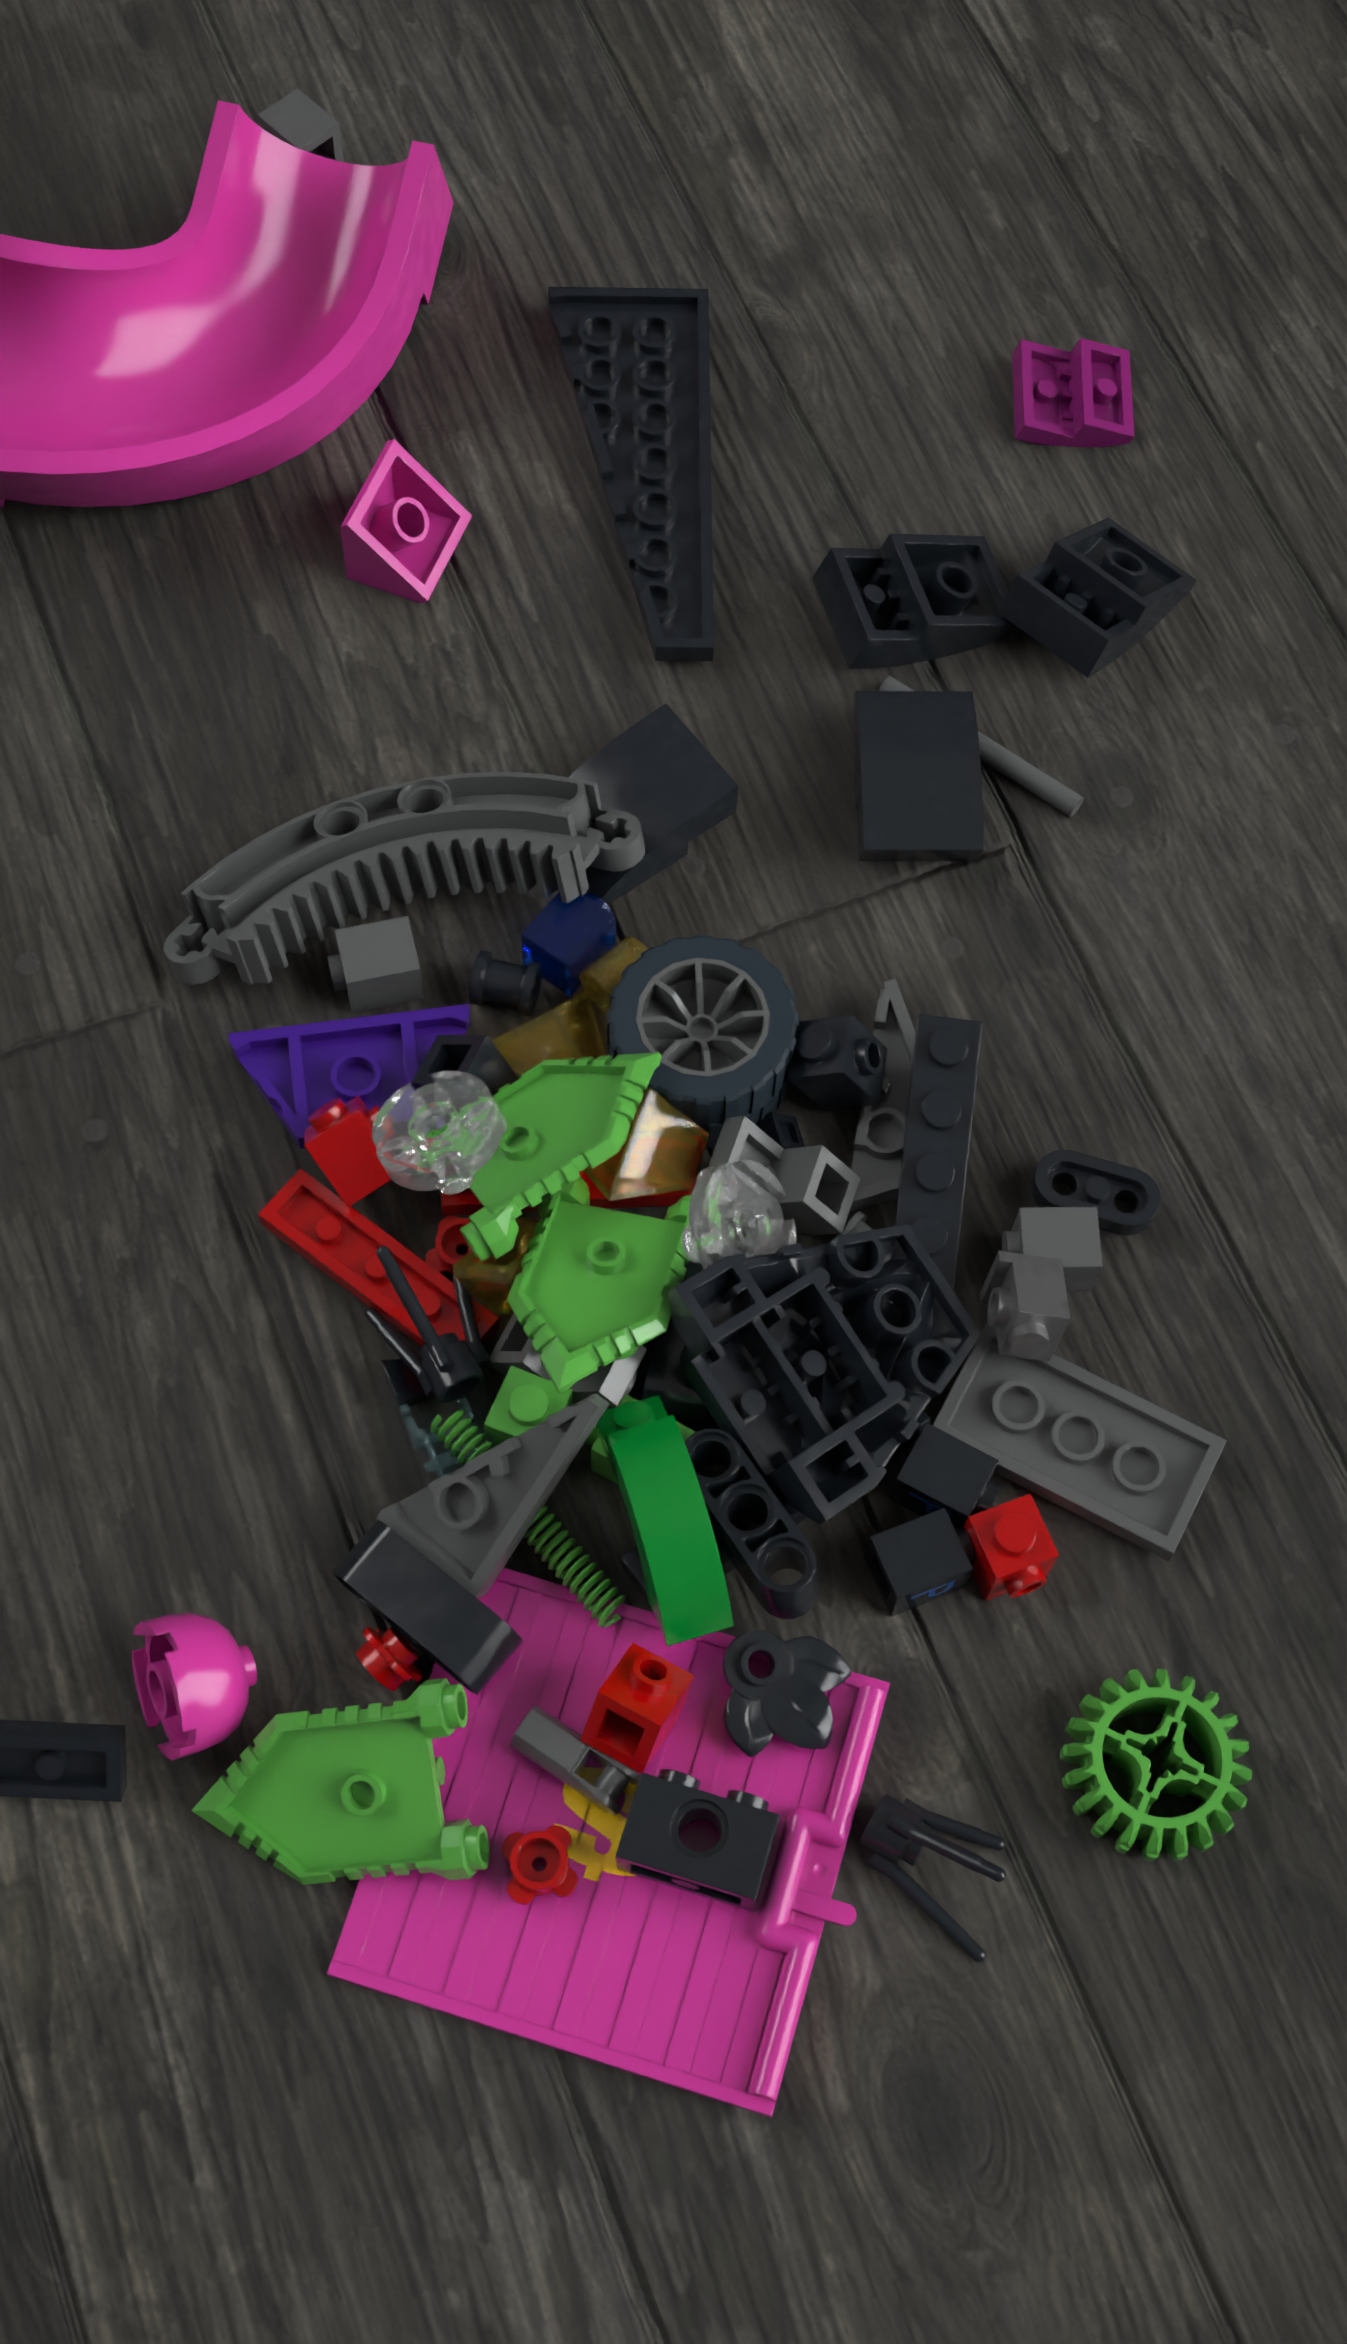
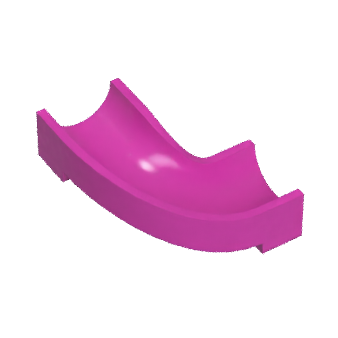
[0,100,454,508]

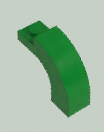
[596,1395,734,1646]

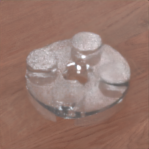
[372,1071,507,1195]
[682,1160,796,1269]

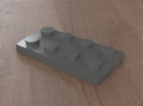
[933,1321,1227,1561]

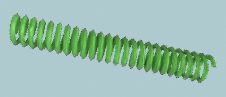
[430,1410,626,1628]

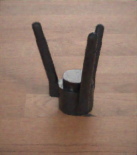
[365,1246,491,1403]
[860,1794,1006,1962]

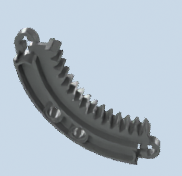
[163,772,645,985]

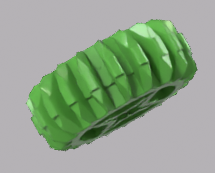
[1060,1668,1253,1862]

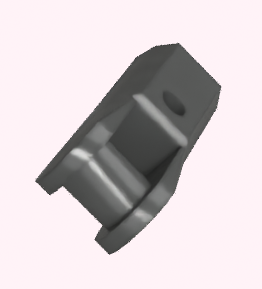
[510,1705,640,1816]

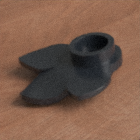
[722,1630,851,1757]

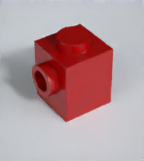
[304,1095,402,1207]
[964,1493,1059,1601]
[580,1643,695,1774]

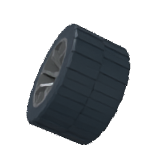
[607,935,799,1148]

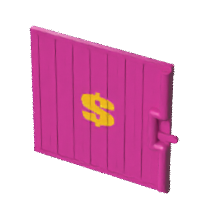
[327,1568,890,2118]

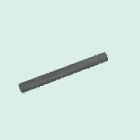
[879,676,1084,817]

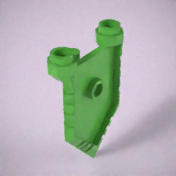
[403,1052,662,1262]
[507,1177,716,1394]
[191,1678,490,1885]

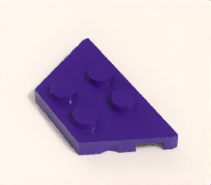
[228,1004,471,1149]

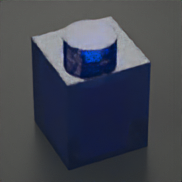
[521,892,616,997]

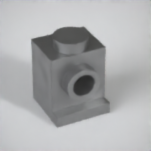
[980,1251,1070,1361]

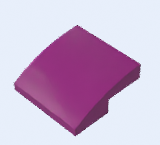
[1012,338,1134,447]

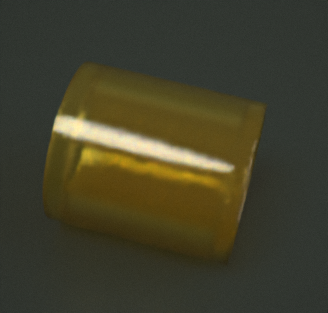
[579,936,648,1015]

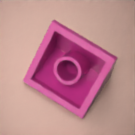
[340,439,472,603]

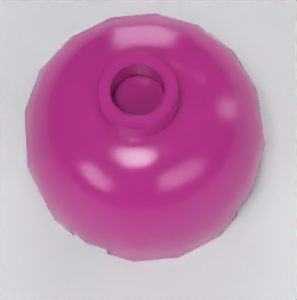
[132,1612,257,1761]

